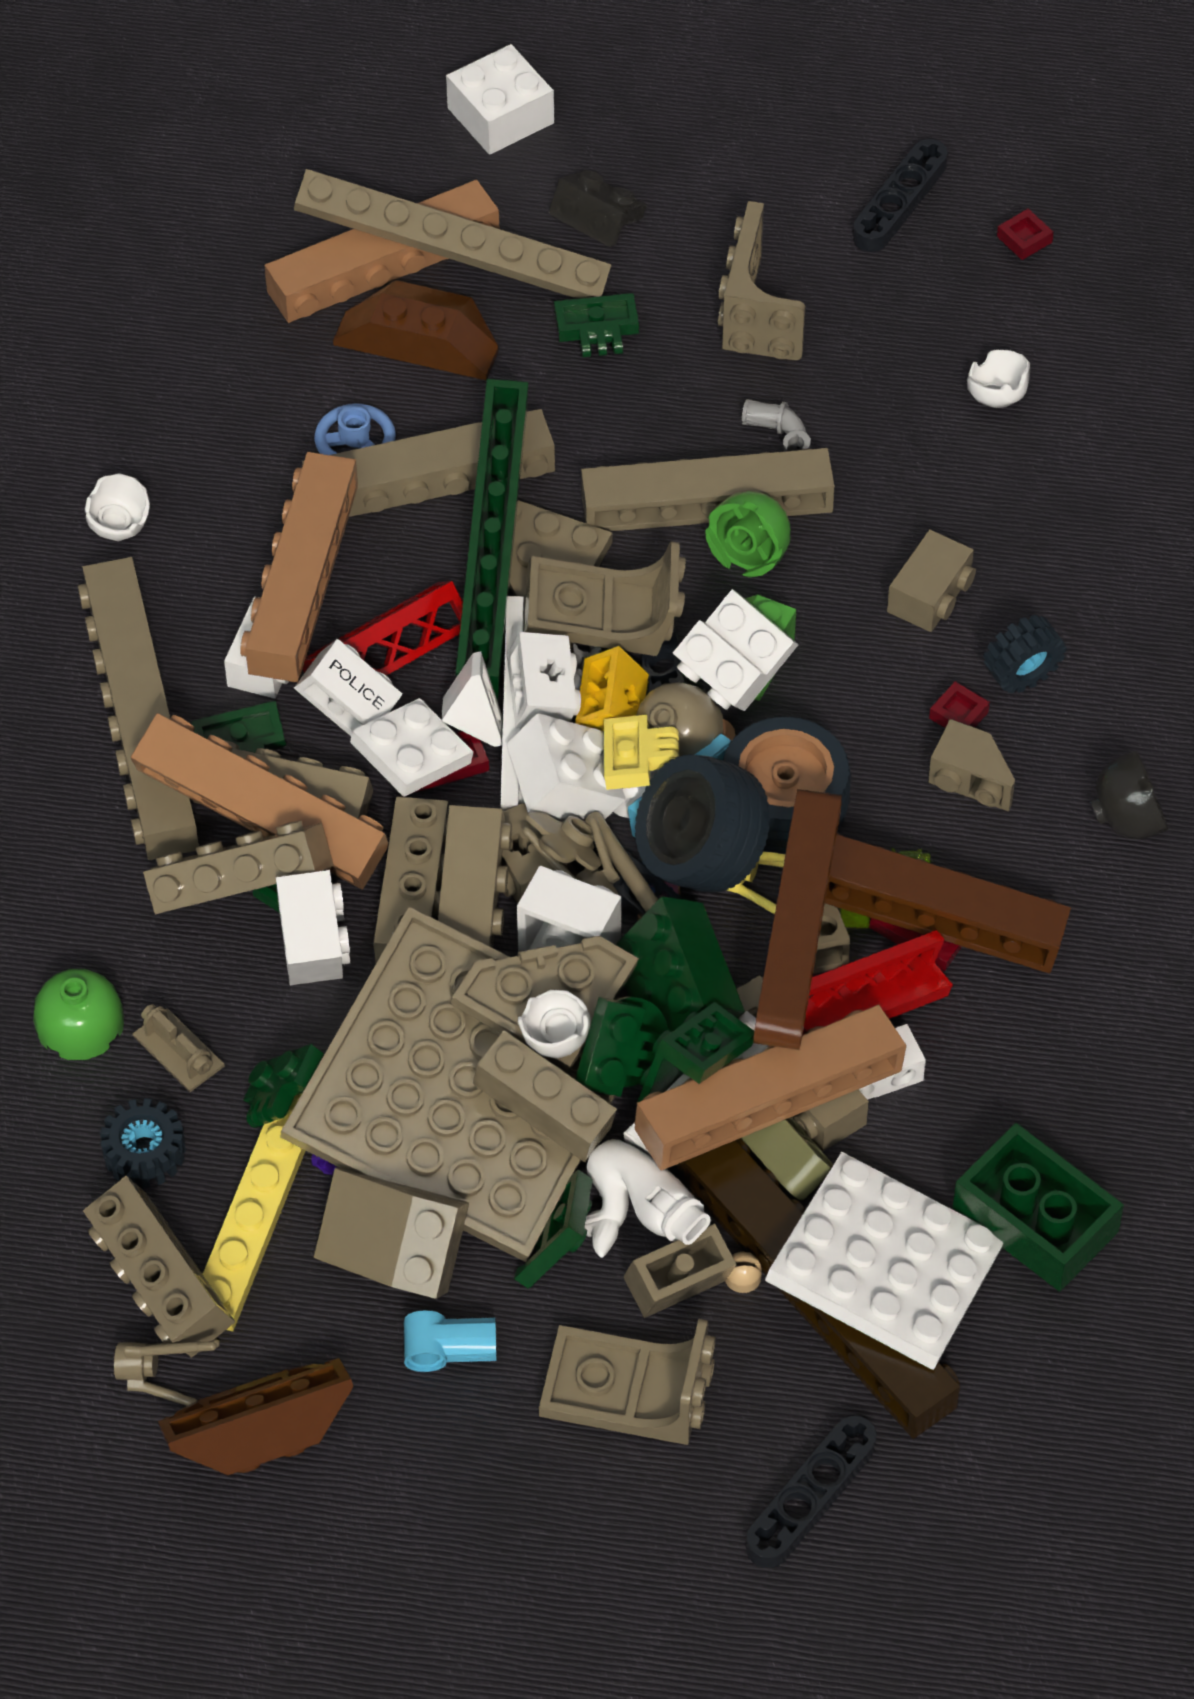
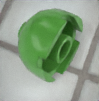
[705,491,790,577]
[33,969,124,1060]

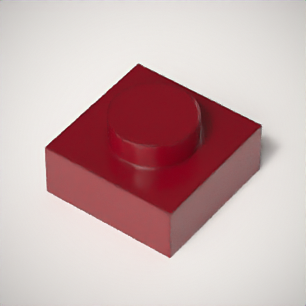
[997,208,1054,260]
[929,682,990,728]

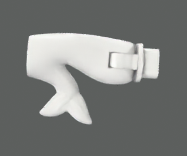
[585,1139,711,1258]

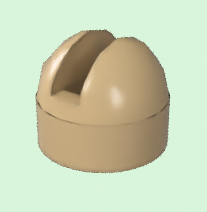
[725,1251,762,1293]

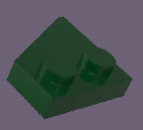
[514,1170,593,1289]

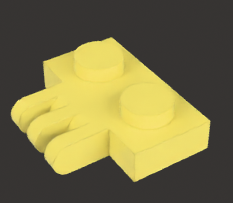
[604,715,679,790]

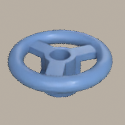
[314,403,396,455]

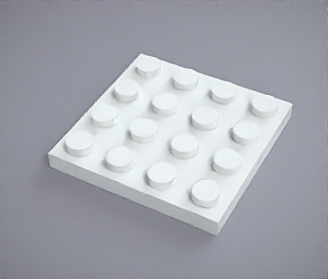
[765,1152,1004,1370]

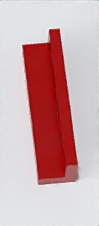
[302,581,463,676]
[802,930,953,1036]

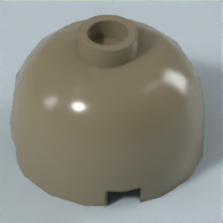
[636,682,723,757]

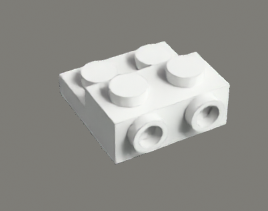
[673,589,799,711]

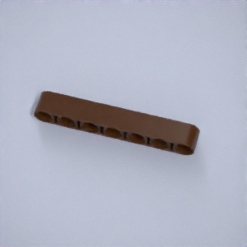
[753,789,842,1050]

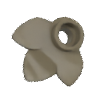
[526,812,601,870]

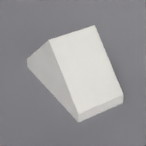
[442,651,503,747]

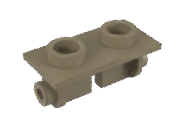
[132,1004,225,1092]

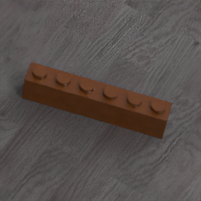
[825,833,1071,974]

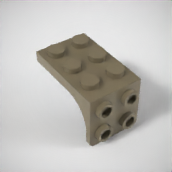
[718,201,805,361]
[524,541,686,656]
[539,1319,716,1445]

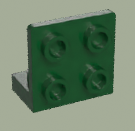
[637,1002,754,1103]

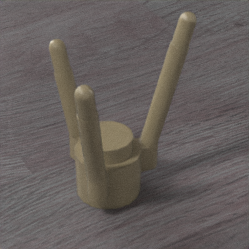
[523,818,620,895]
[114,1339,220,1406]

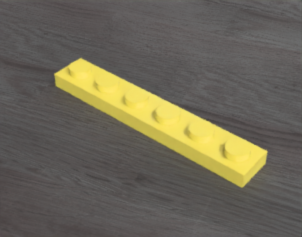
[203,1093,306,1332]

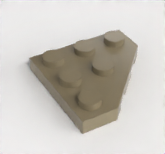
[509,500,612,613]
[451,936,639,1073]

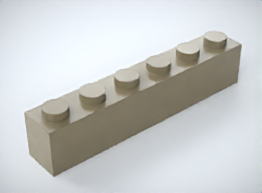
[302,409,555,517]
[581,448,835,531]

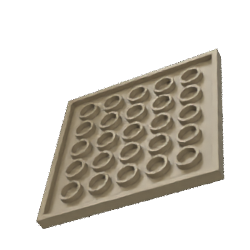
[280,907,616,1262]

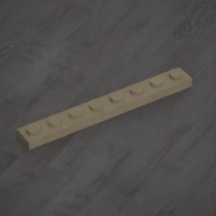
[294,169,611,299]

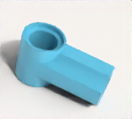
[404,1310,496,1372]

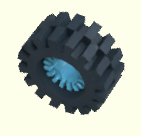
[983,615,1067,693]
[100,1098,186,1188]

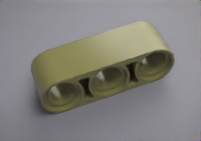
[742,1117,833,1202]

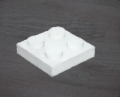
[350,698,473,797]

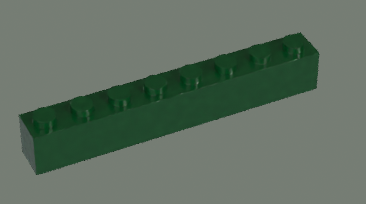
[456,379,528,700]

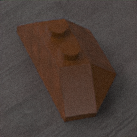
[333,280,498,380]
[158,1358,353,1475]

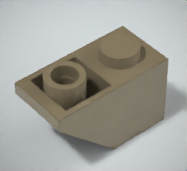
[928,719,1015,812]

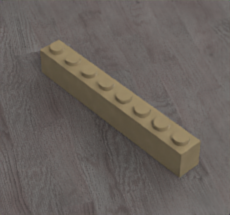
[77,557,199,860]

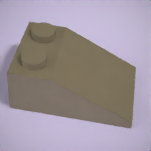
[314,1167,470,1299]

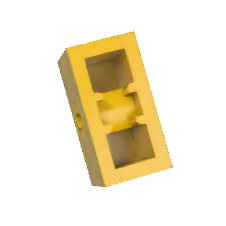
[575,646,649,731]

